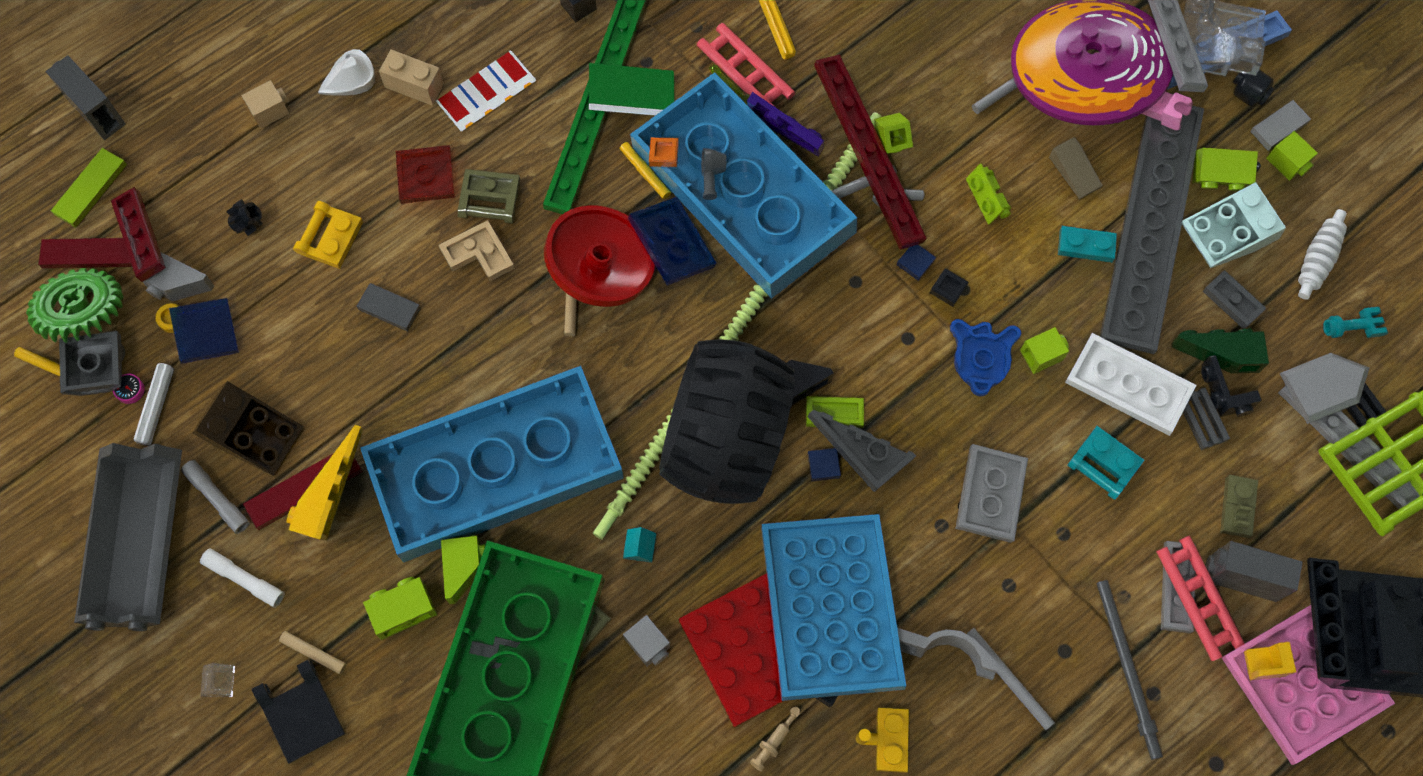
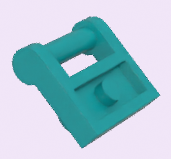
[1067,426,1144,500]

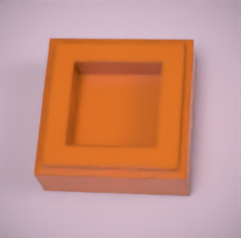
[649,137,679,167]

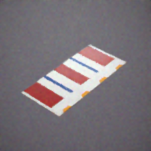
[436,50,537,132]

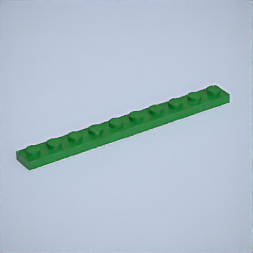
[543,0,647,214]

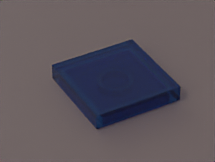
[169,298,239,364]

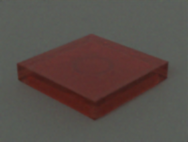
[395,145,455,204]

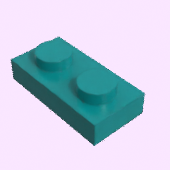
[1058,226,1117,263]

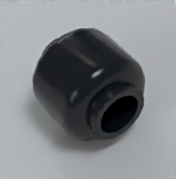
[1232,67,1275,107]

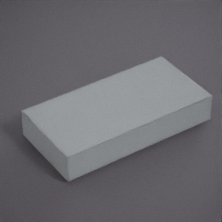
[1250,100,1311,151]

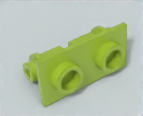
[966,164,1011,225]

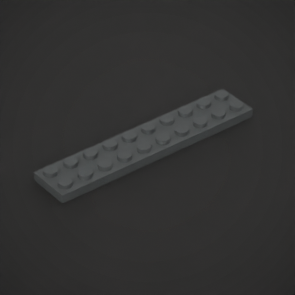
[1100,106,1204,354]

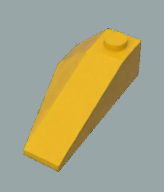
[286,425,363,541]

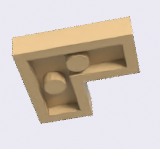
[438,220,515,281]

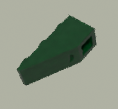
[1171,329,1269,374]

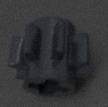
[226,199,263,236]

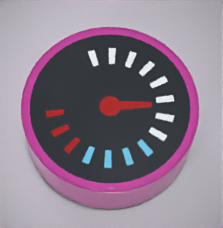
[113,374,145,404]

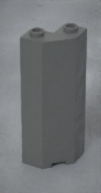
[74,443,182,631]

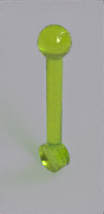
[709,64,750,104]

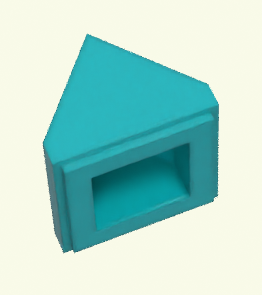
[623,527,656,563]

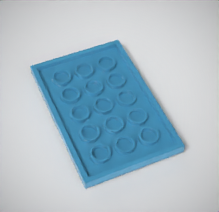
[761,514,906,701]

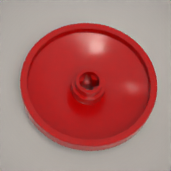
[544,205,655,307]

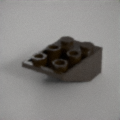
[192,381,304,476]

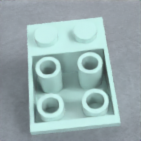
[1181,182,1286,268]

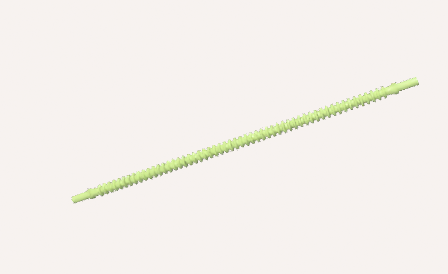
[593,112,881,540]

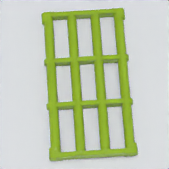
[1318,390,1423,536]

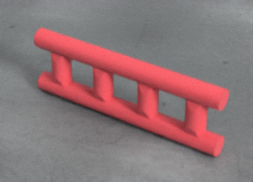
[697,23,795,107]
[1156,535,1245,661]

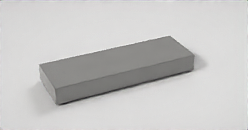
[1161,541,1196,633]

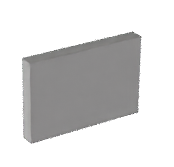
[955,444,1028,543]

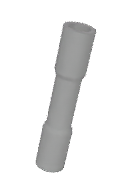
[181,460,250,534]

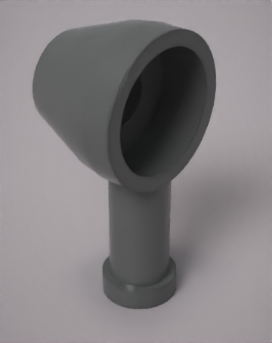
[701,148,726,200]

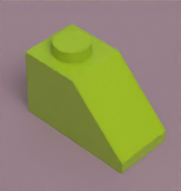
[441,536,485,604]

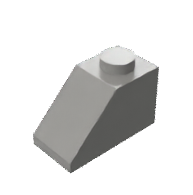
[143,253,214,301]

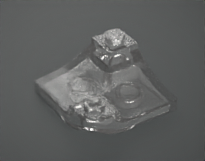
[1182,0,1266,76]

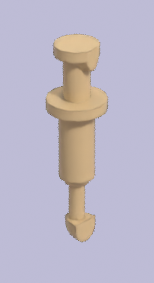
[750,707,800,771]

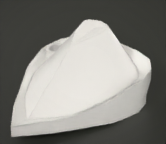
[318,49,375,95]

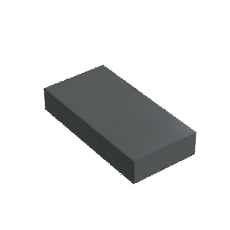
[356,283,421,332]

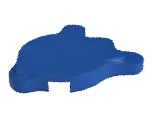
[950,319,1021,396]

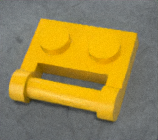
[293,201,363,269]

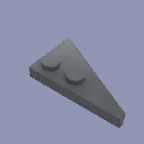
[807,410,916,492]

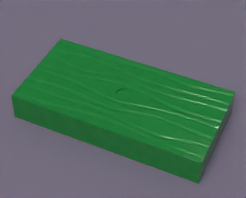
[406,540,605,776]

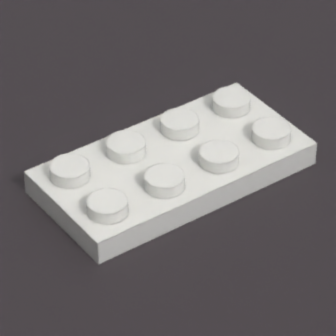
[1065,333,1196,436]

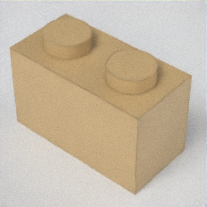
[379,50,444,106]

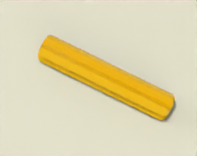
[759,0,796,60]

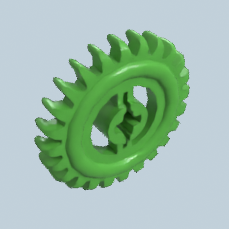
[26,268,124,343]

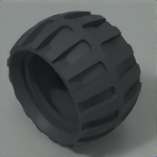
[659,339,795,504]

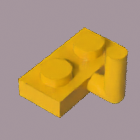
[856,708,909,773]

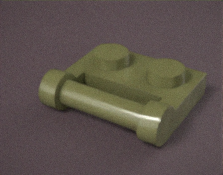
[458,169,520,224]

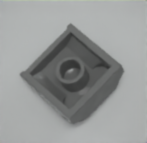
[59,331,125,396]

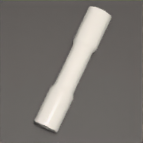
[200,548,285,608]

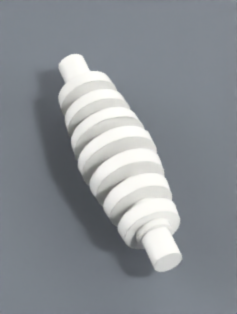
[1298,209,1347,299]

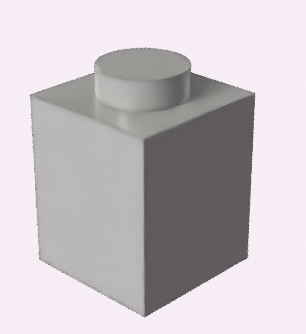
[623,615,670,667]

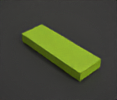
[51,148,127,228]

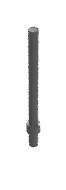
[1096,580,1163,760]

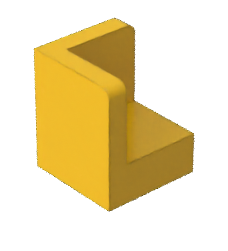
[1244,642,1296,681]

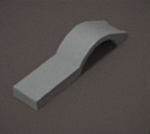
[897,628,1000,680]

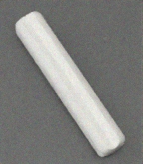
[134,363,174,446]

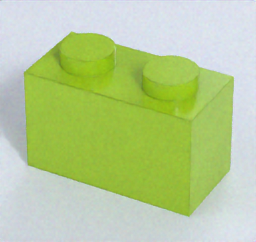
[1192,148,1258,191]
[363,577,437,640]

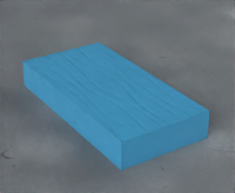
[630,72,857,299]
[360,366,623,563]

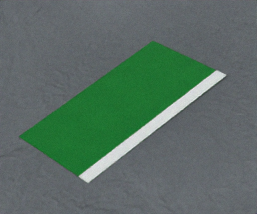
[589,63,674,116]

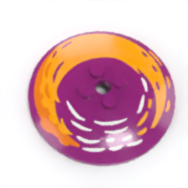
[1011,0,1173,125]

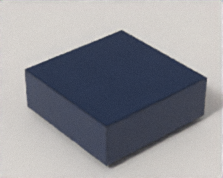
[897,245,936,281]
[807,448,841,482]

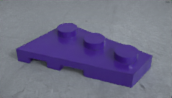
[747,92,824,157]

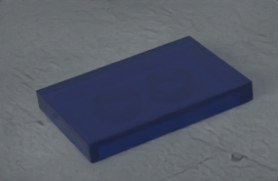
[628,197,716,286]

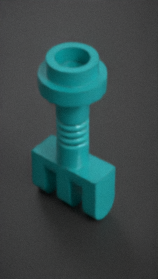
[1323,307,1388,338]

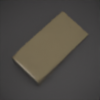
[1049,137,1103,200]

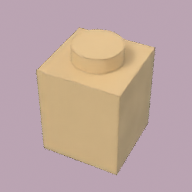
[241,80,289,129]

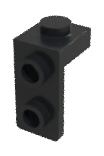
[1201,355,1262,417]

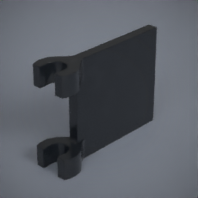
[252,660,346,764]

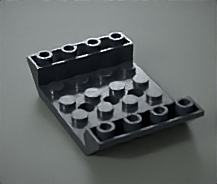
[1307,558,1423,698]

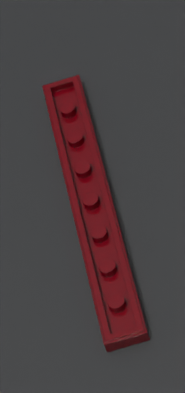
[814,54,927,250]

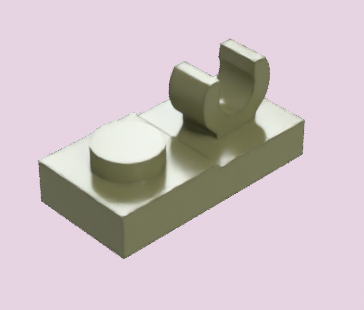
[1220,475,1258,538]

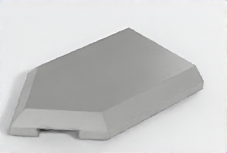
[1280,353,1369,424]

